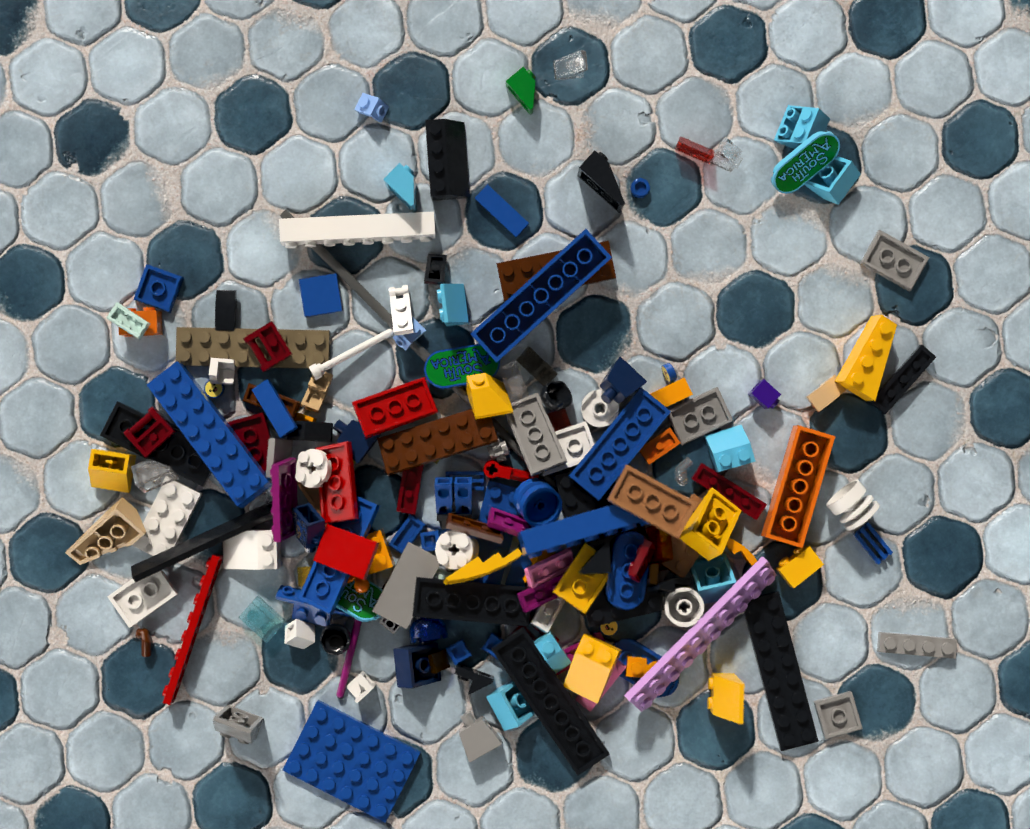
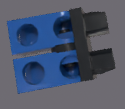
[434,477,472,529]

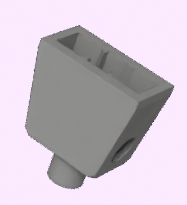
[459,711,502,763]

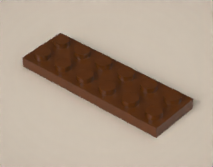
[497,241,616,301]
[377,409,498,476]

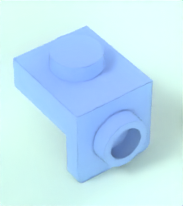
[354,93,389,123]
[393,317,426,351]

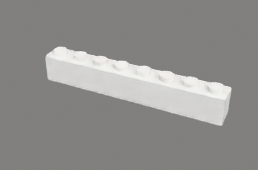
[279,212,435,248]

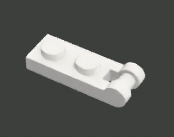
[389,285,414,336]

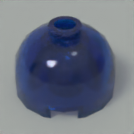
[409,617,448,644]

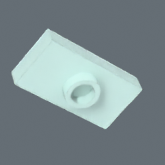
[106,302,151,340]

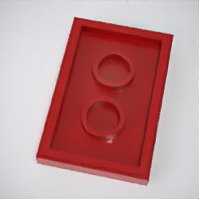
[313,524,380,580]

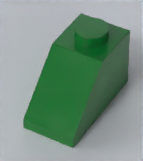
[506,67,536,115]

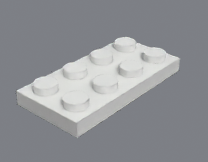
[132,477,202,556]

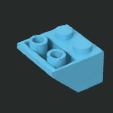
[774,105,830,149]
[437,284,469,327]

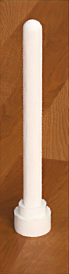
[309,329,394,380]

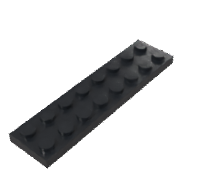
[744,591,819,751]
[491,626,610,775]

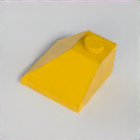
[466,373,513,420]

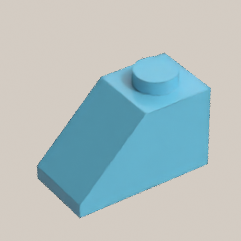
[534,631,572,673]

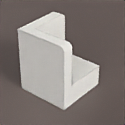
[209,358,236,385]
[285,619,315,649]
[346,671,376,703]

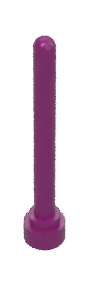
[336,618,362,698]

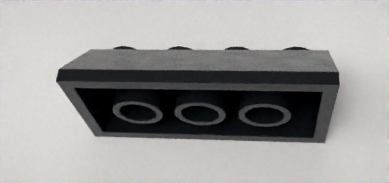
[425,119,470,201]

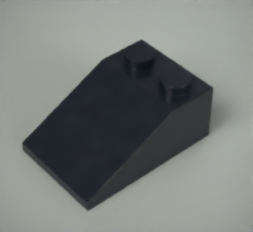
[577,150,625,213]

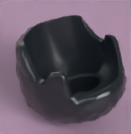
[540,381,573,411]
[320,623,351,655]

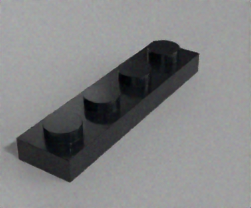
[870,344,936,414]

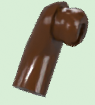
[136,628,152,657]

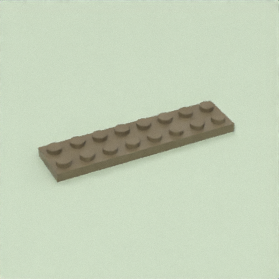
[176,327,330,369]

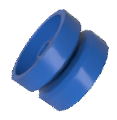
[513,478,562,527]

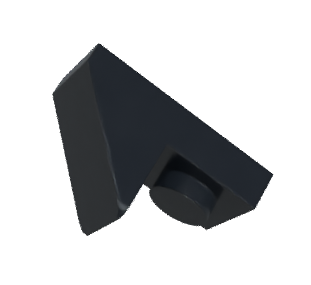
[424,254,447,285]
[455,664,494,695]

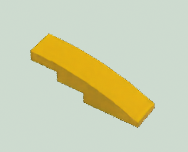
[444,548,523,585]

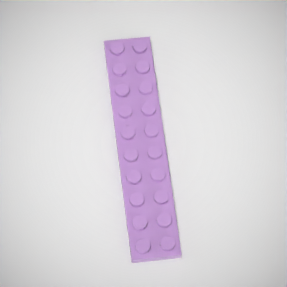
[624,556,777,712]

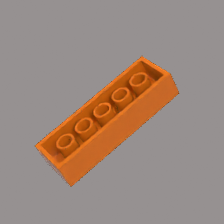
[761,425,835,548]

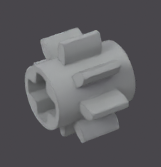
[487,438,510,463]

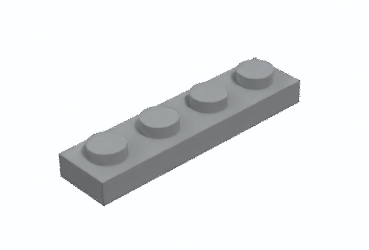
[877,632,957,659]

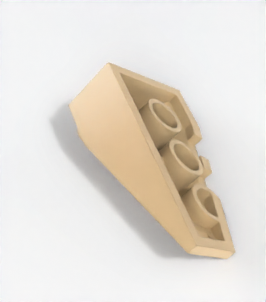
[65,497,146,565]

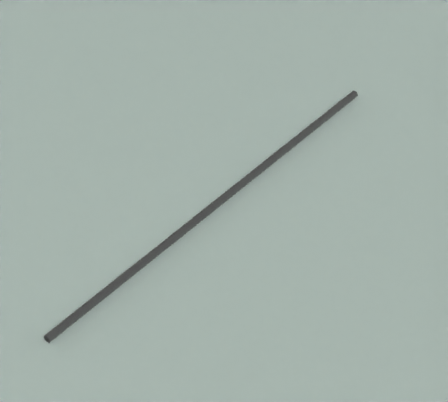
[280,210,684,610]

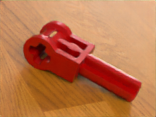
[483,460,539,482]

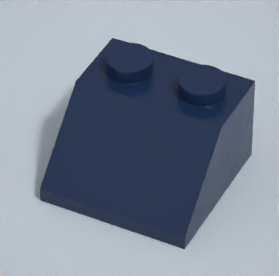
[393,642,442,689]

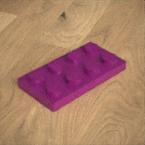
[270,458,298,542]

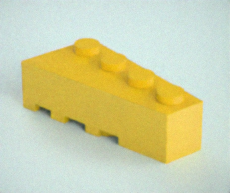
[835,315,897,401]

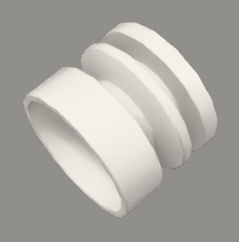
[826,480,880,531]

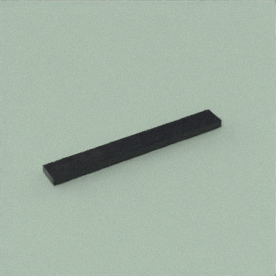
[131,501,273,582]

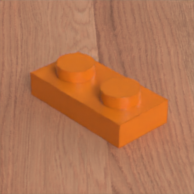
[639,427,681,465]

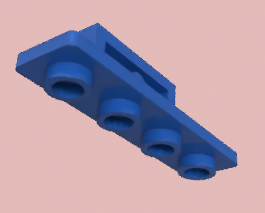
[276,585,350,627]

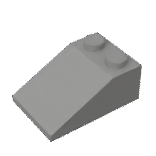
[213,705,263,744]

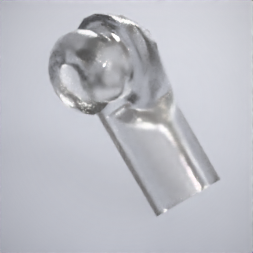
[675,457,694,486]

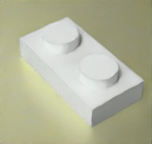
[530,597,565,633]

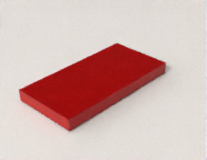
[352,377,438,439]
[315,441,359,524]

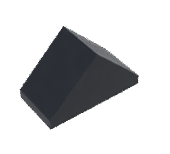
[578,542,611,575]

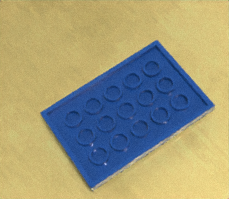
[282,700,421,823]

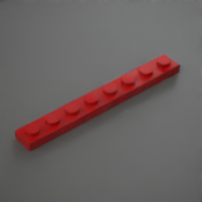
[162,553,223,705]

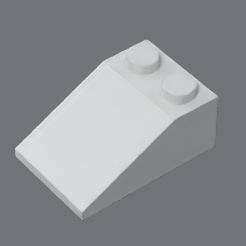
[223,529,282,570]

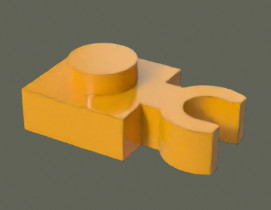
[625,656,657,678]

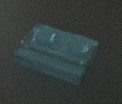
[238,596,287,643]

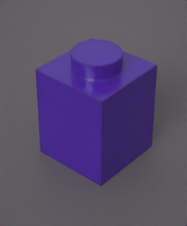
[748,379,781,409]

